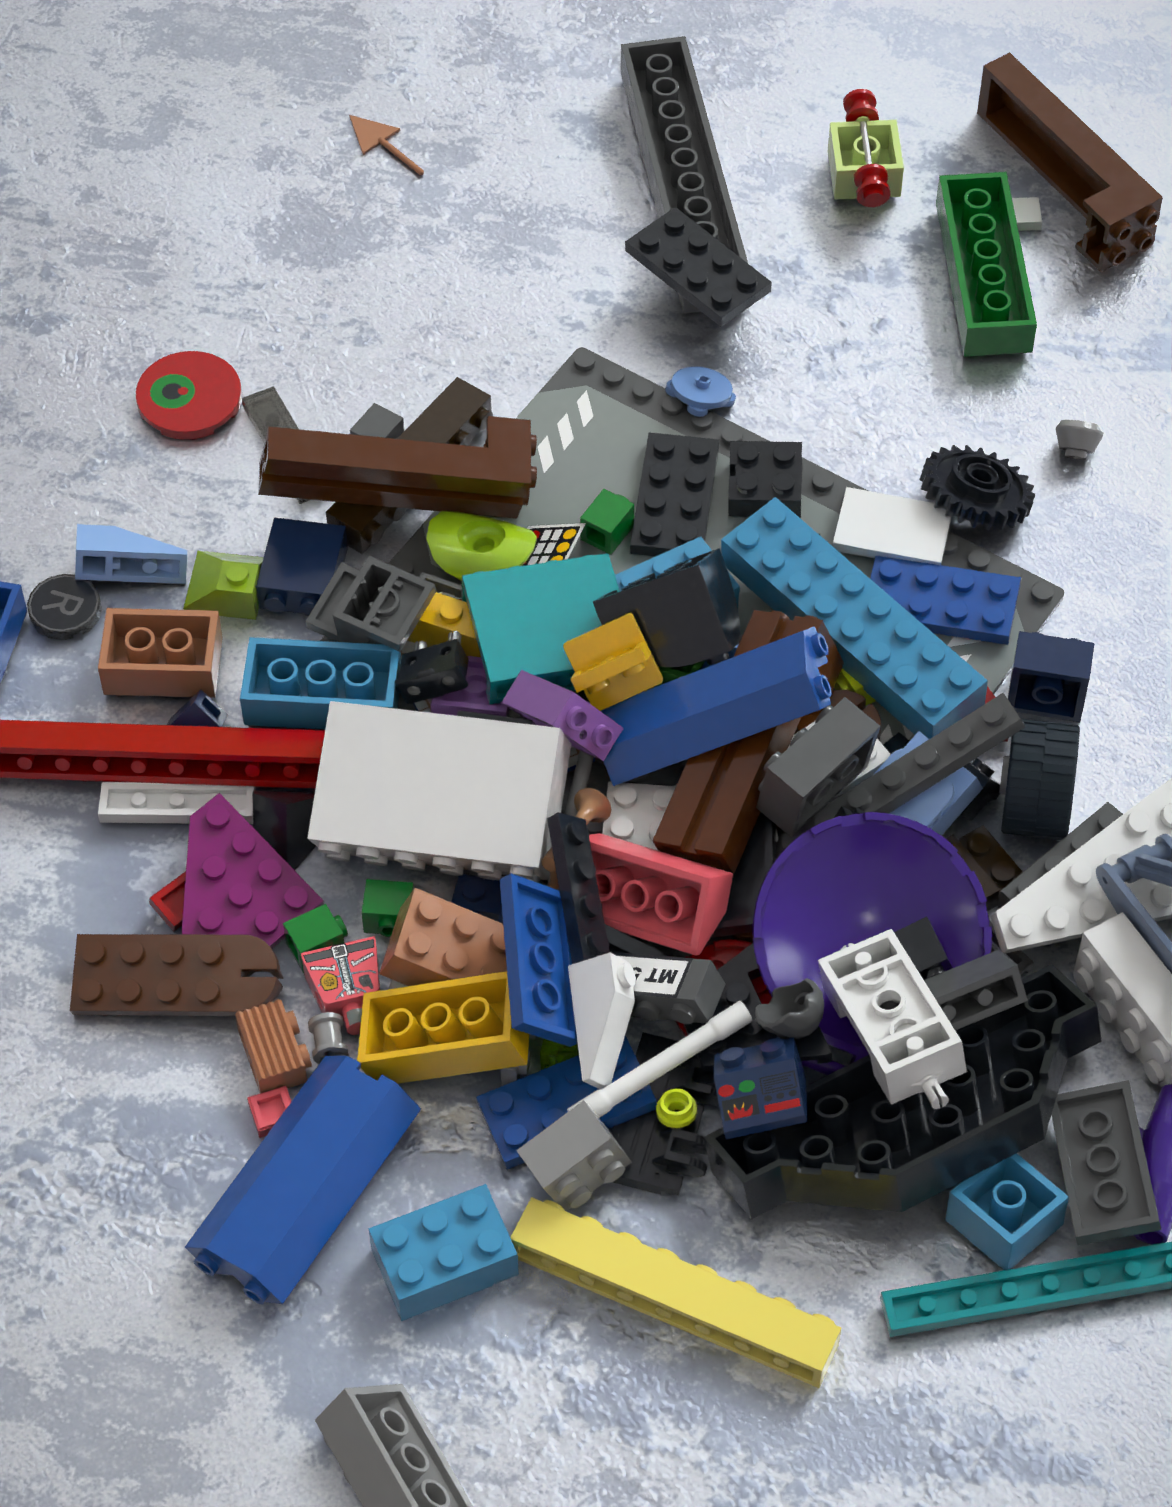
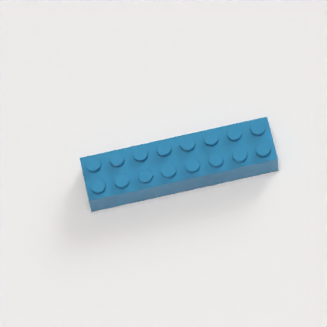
[721,497,988,739]

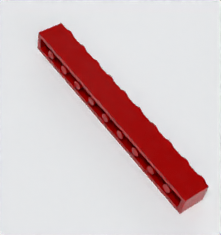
[0,720,325,788]

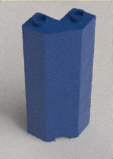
[601,626,832,786]
[185,1055,421,1305]

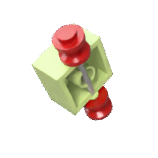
[827,89,904,208]

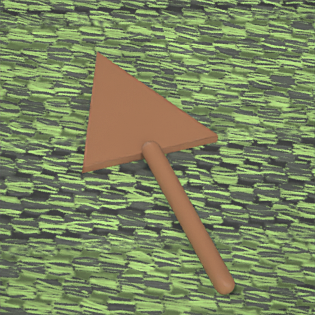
[349,115,424,175]

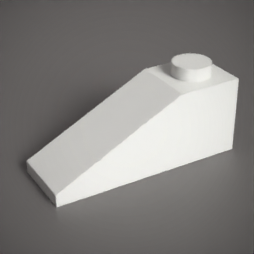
[568,952,636,1089]

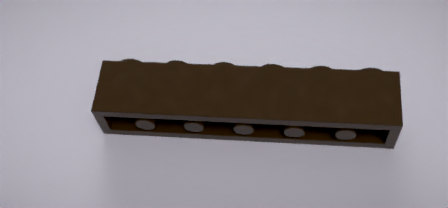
[326,377,493,554]

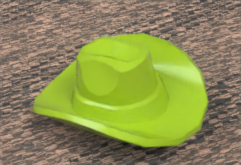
[426,511,537,580]

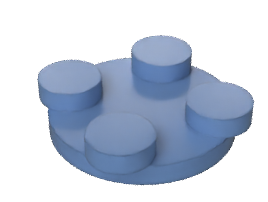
[665,367,736,417]

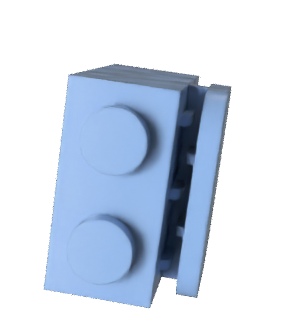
[874,731,983,836]

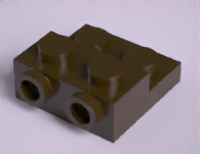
[946,825,1023,911]

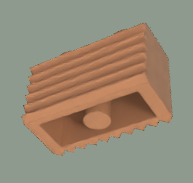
[235,999,312,1093]

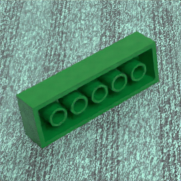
[936,172,1037,356]

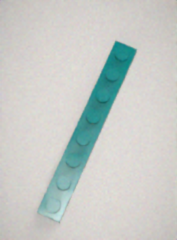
[880,1241,1172,1337]

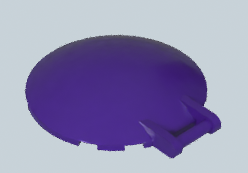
[752,812,992,1075]

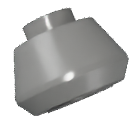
[1055,419,1104,460]

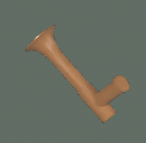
[541,788,612,891]

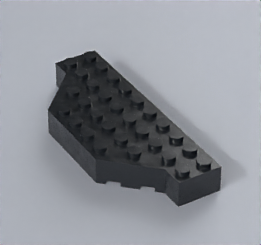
[704,964,1102,1220]

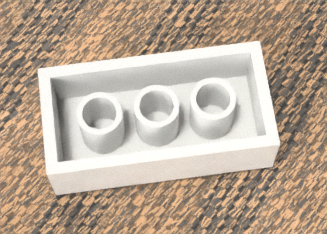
[1073,912,1172,1088]

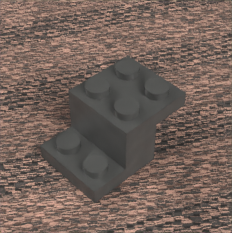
[305,555,436,652]

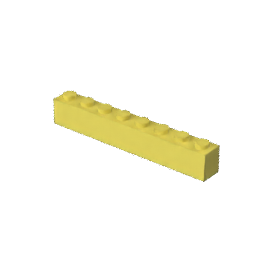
[510,1197,841,1388]

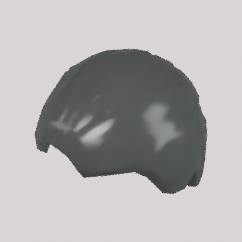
[755,978,824,1040]

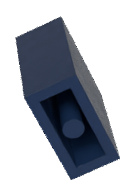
[256,517,348,616]

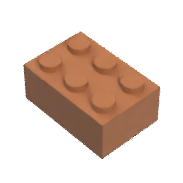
[98,608,223,698]
[379,888,507,986]

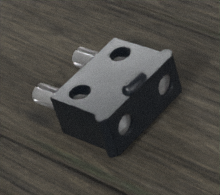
[394,631,469,704]

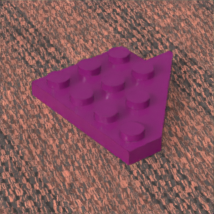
[182,793,324,949]

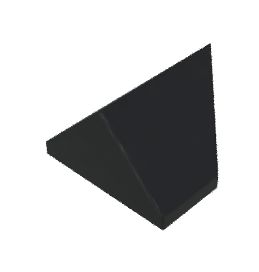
[252,790,316,870]

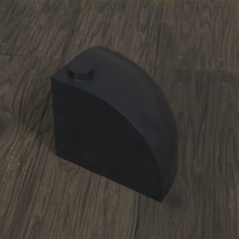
[593,548,740,667]

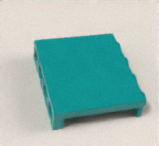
[461,553,620,705]

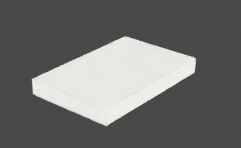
[833,487,952,565]

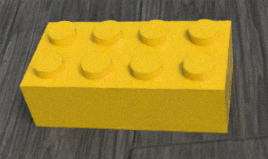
[357,971,529,1084]

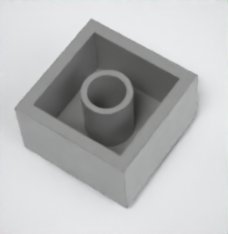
[516,1100,632,1211]

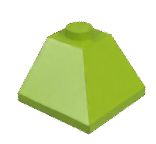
[183,550,263,620]

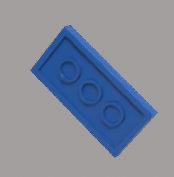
[870,556,1021,645]
[500,873,578,1047]
[476,1036,657,1170]

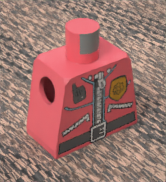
[301,936,380,1035]

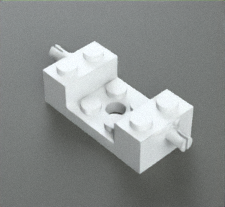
[818,929,967,1109]

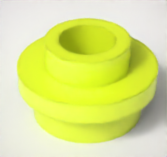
[656,1088,697,1128]

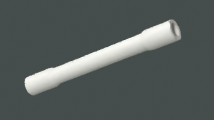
[567,1001,753,1118]

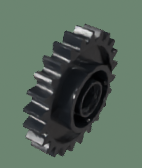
[919,445,1035,530]

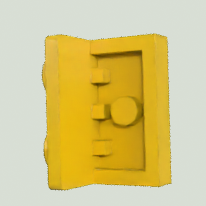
[563,613,663,711]

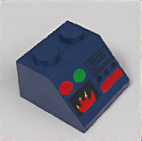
[714,1037,807,1139]

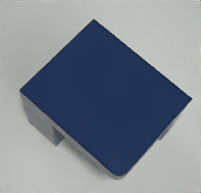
[167,689,228,727]

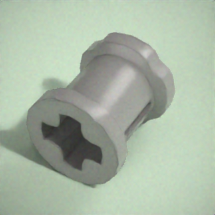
[308,1012,349,1064]

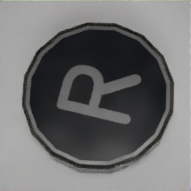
[27,574,102,640]

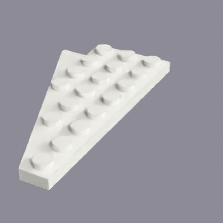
[990,777,1172,954]

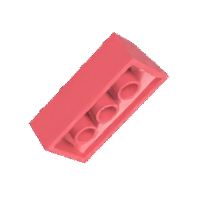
[589,833,733,956]

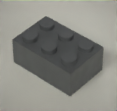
[756,697,881,837]

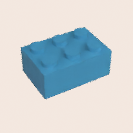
[368,1184,519,1321]

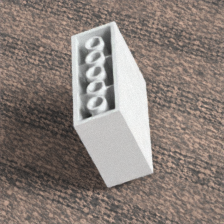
[307,701,571,883]

